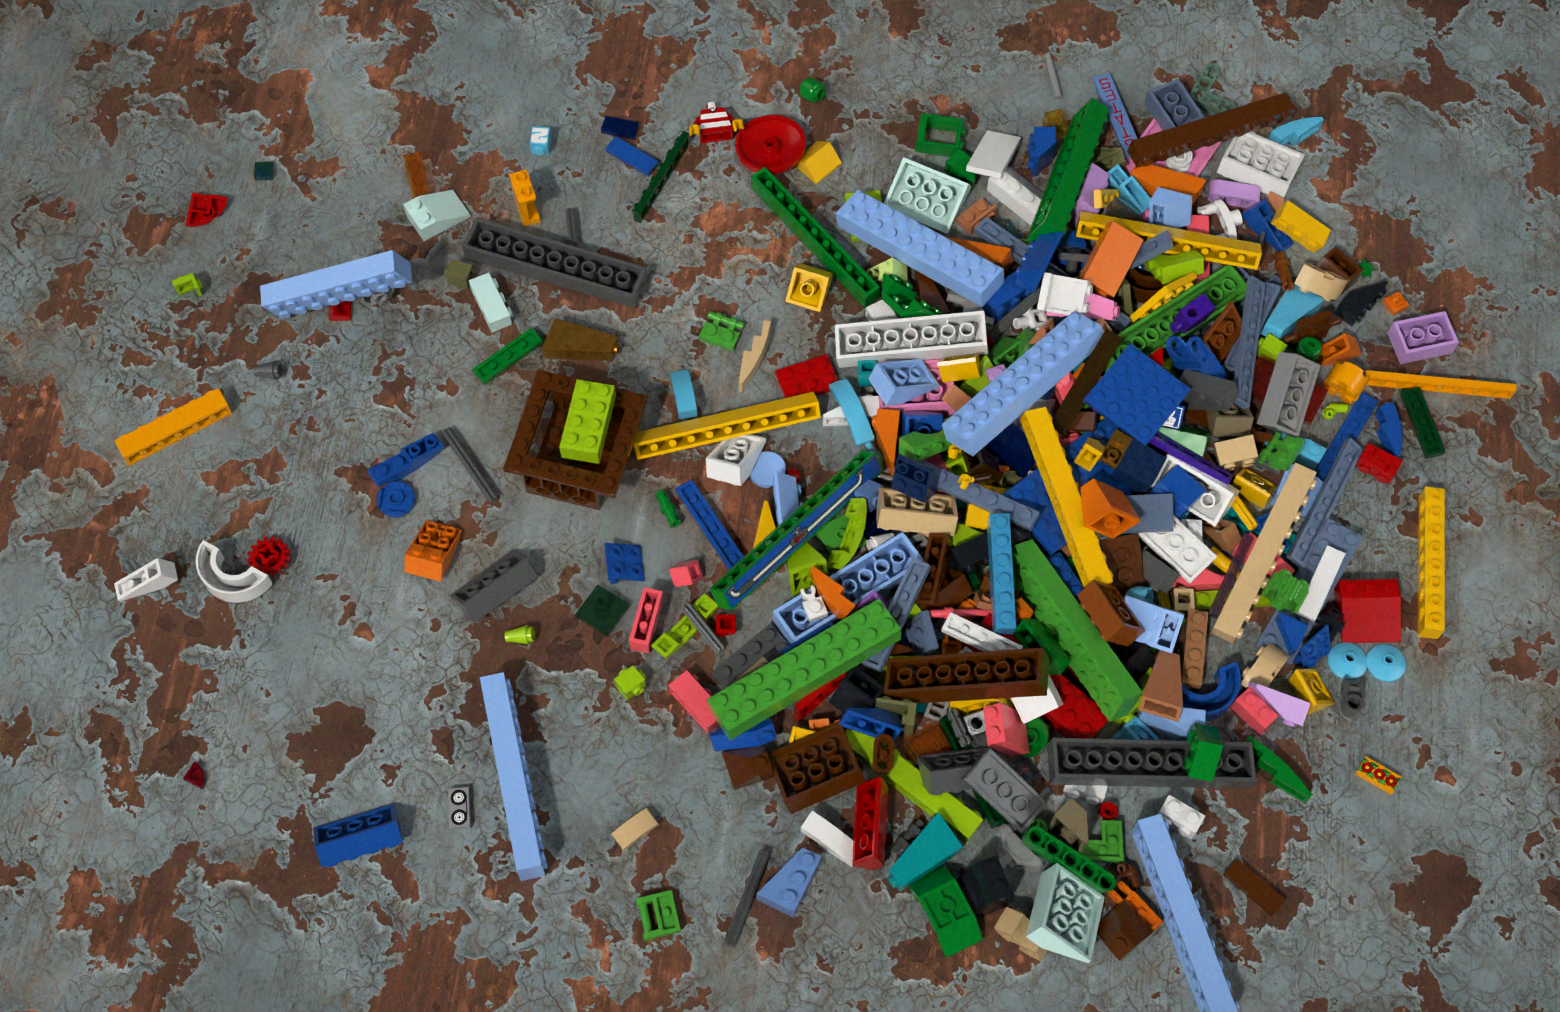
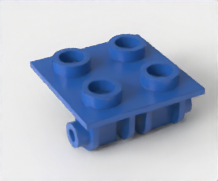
[604,543,645,584]
[1293,624,1331,669]

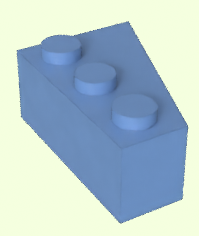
[756,847,821,918]

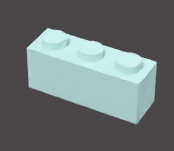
[469,272,513,333]

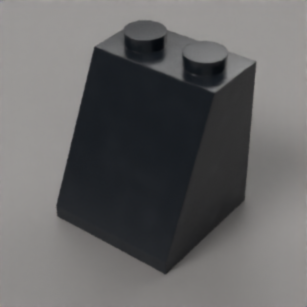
[956,855,1013,918]

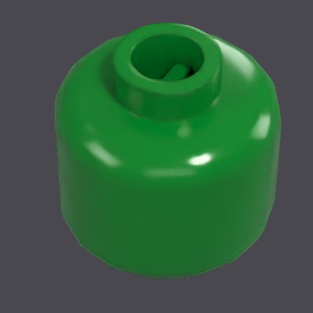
[799,77,826,103]
[1295,337,1322,362]

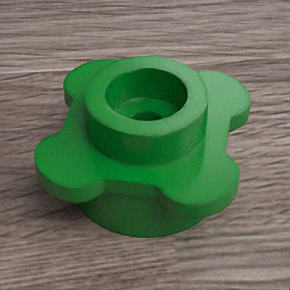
[1358,259,1373,278]

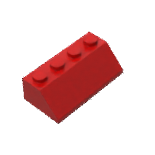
[852,777,889,871]

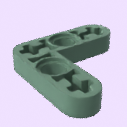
[1190,63,1237,114]

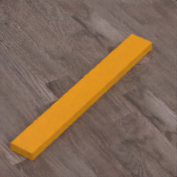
[1364,370,1517,399]

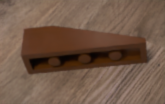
[913,269,950,314]
[915,533,953,606]

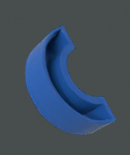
[1182,662,1241,721]

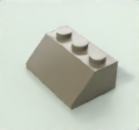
[1048,798,1088,854]

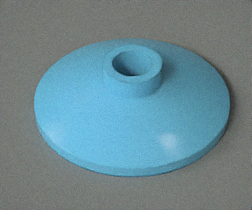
[1327,643,1367,680]
[1367,644,1406,682]

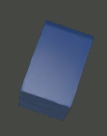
[1275,613,1308,656]

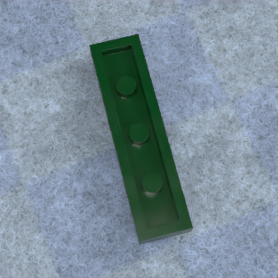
[1400,387,1445,459]

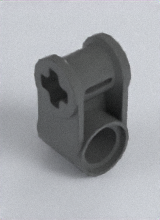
[1340,677,1365,718]

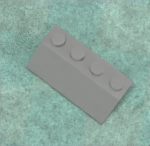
[1257,352,1321,437]

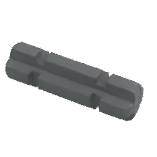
[947,708,972,747]

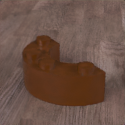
[1125,268,1171,303]

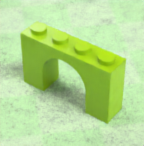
[1143,249,1204,284]

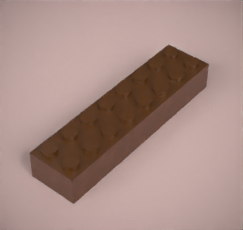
[884,647,1050,704]

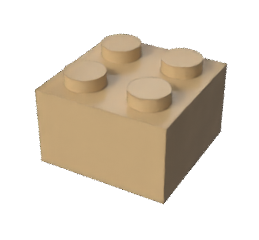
[1213,434,1258,472]

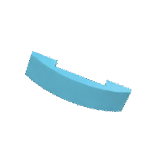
[829,378,875,446]

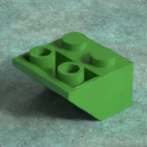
[979,337,1020,369]

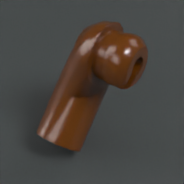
[1116,862,1143,889]

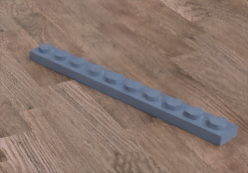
[974,217,1132,334]

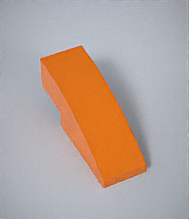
[810,566,856,620]

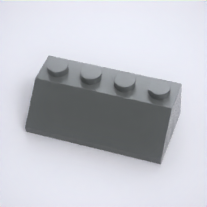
[450,550,538,623]
[917,746,1008,796]

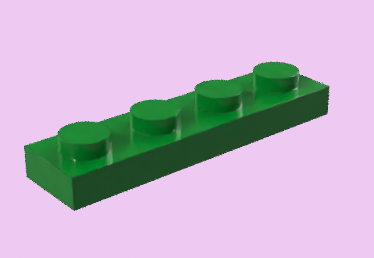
[472,328,543,385]

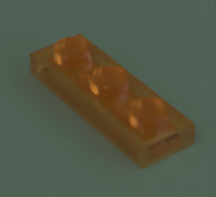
[403,151,430,199]

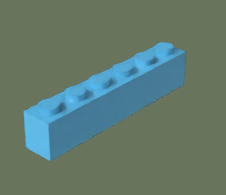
[987,513,1016,635]

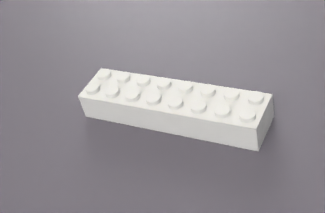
[835,311,988,368]

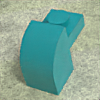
[858,360,877,387]

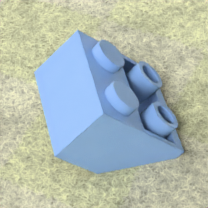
[1149,187,1192,229]

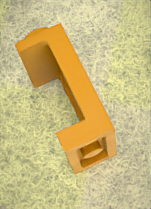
[509,170,540,227]

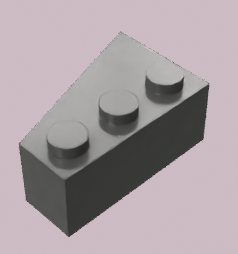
[1179,369,1239,411]

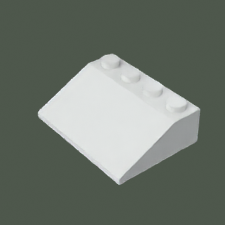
[1217,132,1305,198]

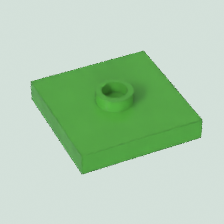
[816,513,866,556]

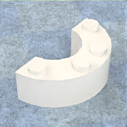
[196,540,272,603]

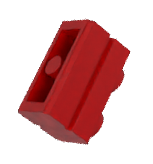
[1355,442,1403,484]

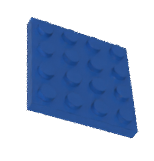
[1083,344,1191,446]

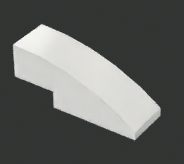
[801,811,854,867]

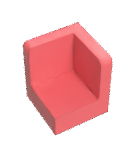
[669,559,703,587]

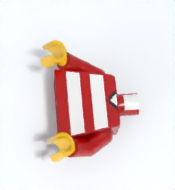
[689,102,744,144]

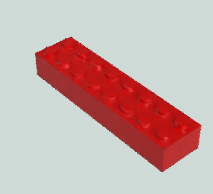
[961,614,1109,739]

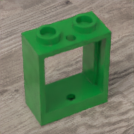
[915,113,965,157]

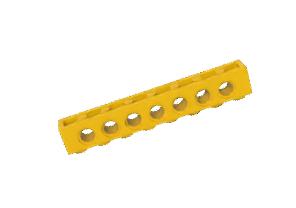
[1418,487,1445,639]

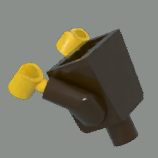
[948,444,1003,489]

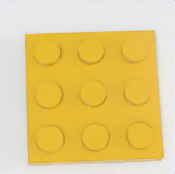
[1129,272,1198,323]

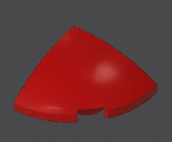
[186,192,228,227]

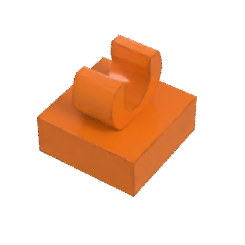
[1382,291,1409,316]

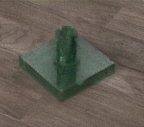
[575,584,630,637]

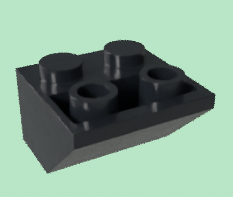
[829,666,885,714]

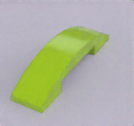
[827,498,867,570]
[651,593,718,659]

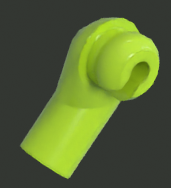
[1322,403,1348,420]

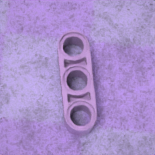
[1208,179,1261,208]

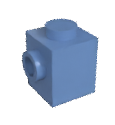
[854,479,884,513]

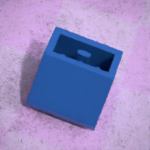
[1027,127,1056,177]

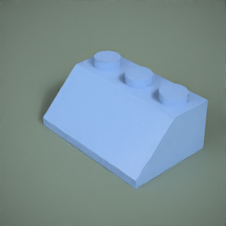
[773,471,802,527]

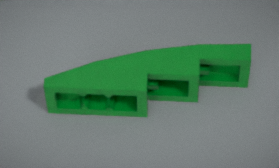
[1245,736,1312,804]

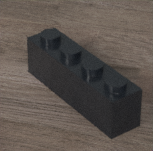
[950,522,1031,575]

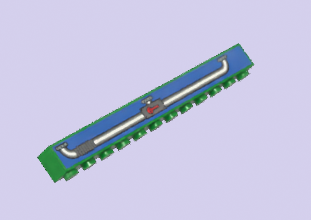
[709,450,883,611]

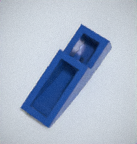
[1374,402,1402,458]

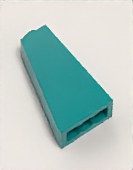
[887,813,963,892]

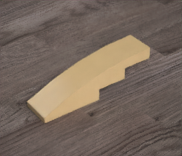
[738,320,771,392]

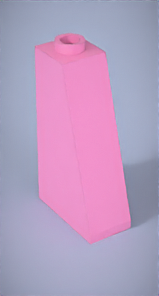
[1046,293,1120,321]

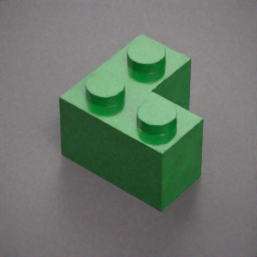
[1184,723,1224,782]

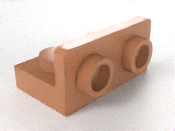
[955,198,997,235]

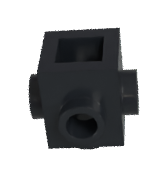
[1314,606,1345,642]

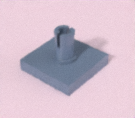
[904,610,945,656]

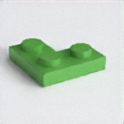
[1082,820,1124,863]

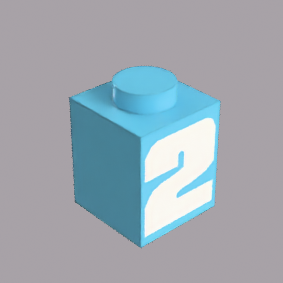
[530,126,551,156]

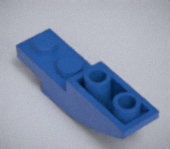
[368,433,444,487]

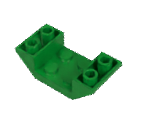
[882,273,943,318]
[908,866,983,959]

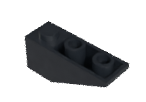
[1334,281,1388,327]

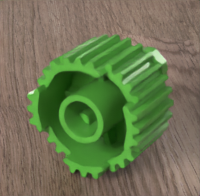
[1262,569,1309,614]

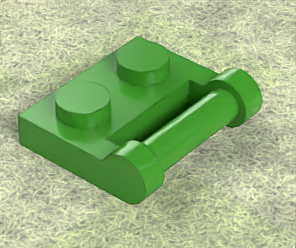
[635,890,681,941]

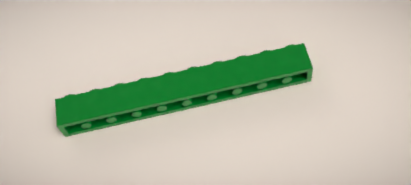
[751,167,880,308]

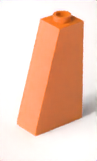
[1130,165,1206,205]

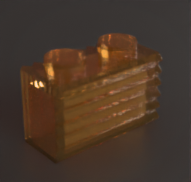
[902,724,950,768]

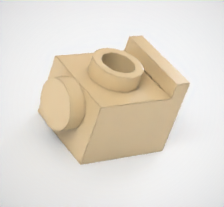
[1171,586,1195,617]

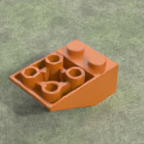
[404,520,462,582]

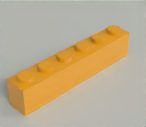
[114,388,232,466]

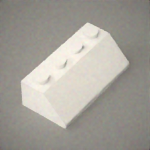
[987,167,1043,226]
[1151,454,1240,526]

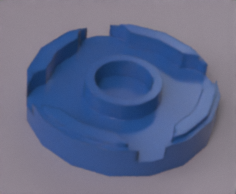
[377,481,416,518]

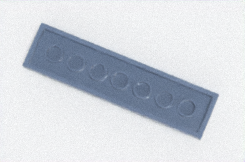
[1255,518,1363,667]

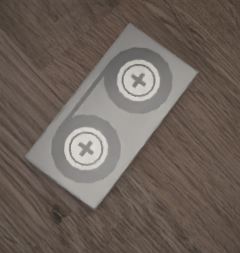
[448,787,471,830]

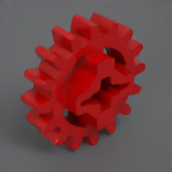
[247,536,291,578]

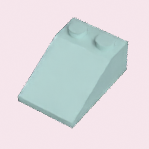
[403,190,471,241]

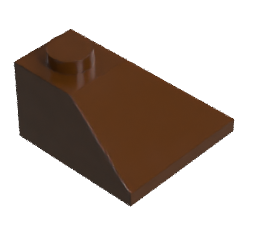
[722,745,773,790]
[1097,900,1153,961]

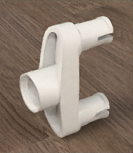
[1197,199,1243,239]

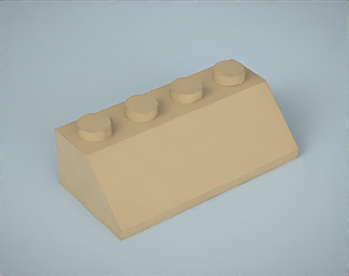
[876,487,958,537]

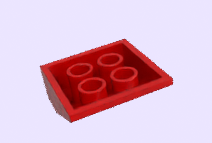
[1334,579,1401,643]

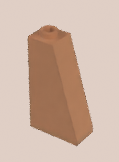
[1139,650,1183,722]

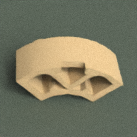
[1294,264,1348,302]
[1241,643,1290,689]
[994,907,1048,962]

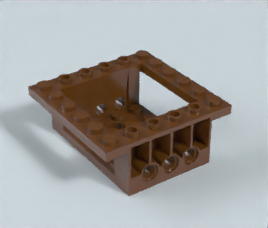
[503,369,648,510]

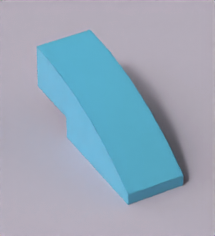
[1268,117,1324,147]
[1107,164,1151,214]
[670,369,697,419]

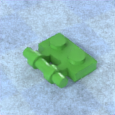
[699,311,745,351]
[1258,432,1305,471]

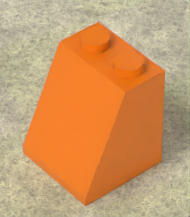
[1080,478,1140,539]

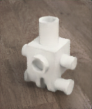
[1013,306,1054,333]

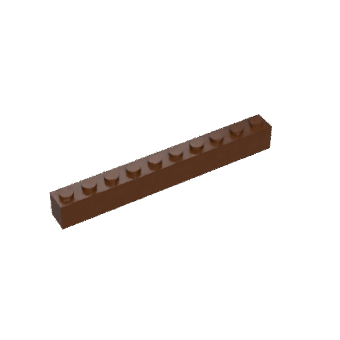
[1127,92,1296,168]

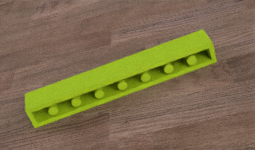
[845,728,983,844]

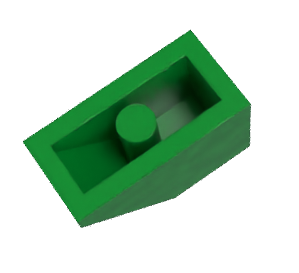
[944,148,975,191]

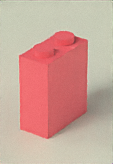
[983,702,1030,757]

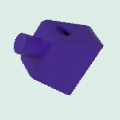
[1169,293,1216,334]

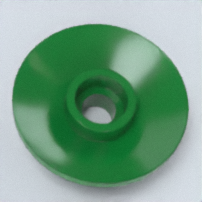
[1022,718,1049,757]

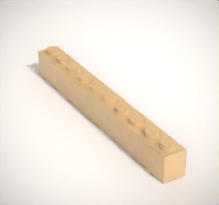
[1211,463,1317,643]

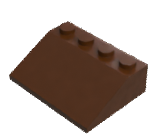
[767,723,866,814]

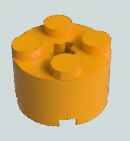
[1324,361,1369,404]

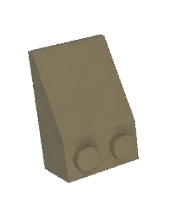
[1206,403,1254,438]

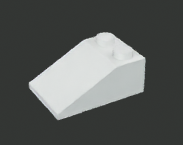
[706,434,766,486]

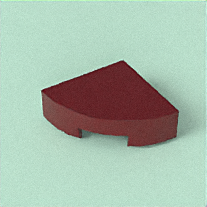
[183,762,205,789]

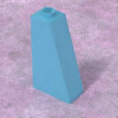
[1261,283,1324,340]

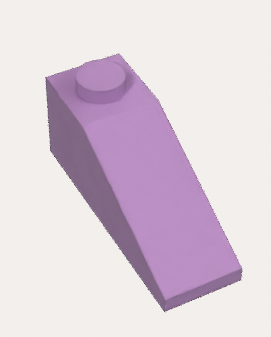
[1248,682,1311,727]

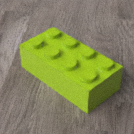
[559,379,616,464]

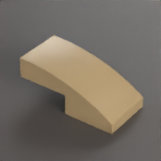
[611,808,659,850]

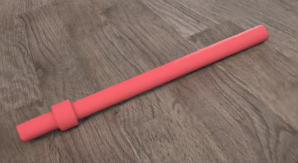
[929,607,1034,619]

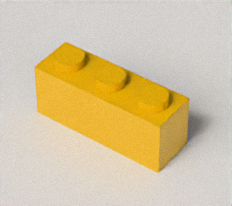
[1271,200,1331,253]

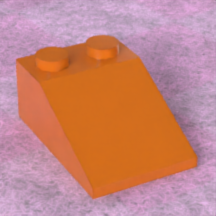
[872,408,900,476]

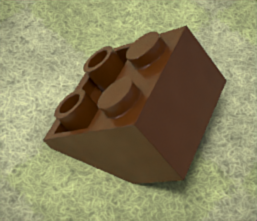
[1316,247,1363,302]

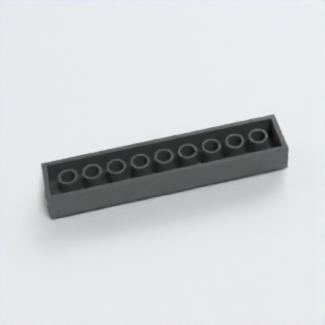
[462,218,647,309]
[1047,738,1256,789]

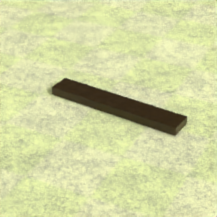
[1052,329,1123,437]

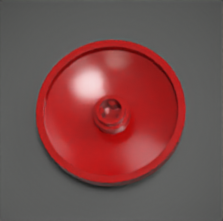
[735,115,806,175]

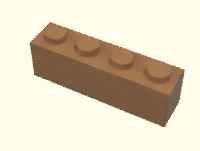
[1180,609,1208,694]

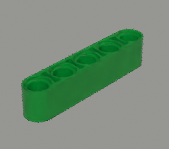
[1022,827,1116,894]

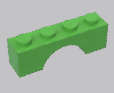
[899,416,952,462]

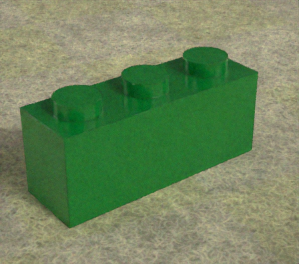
[1013,618,1072,675]

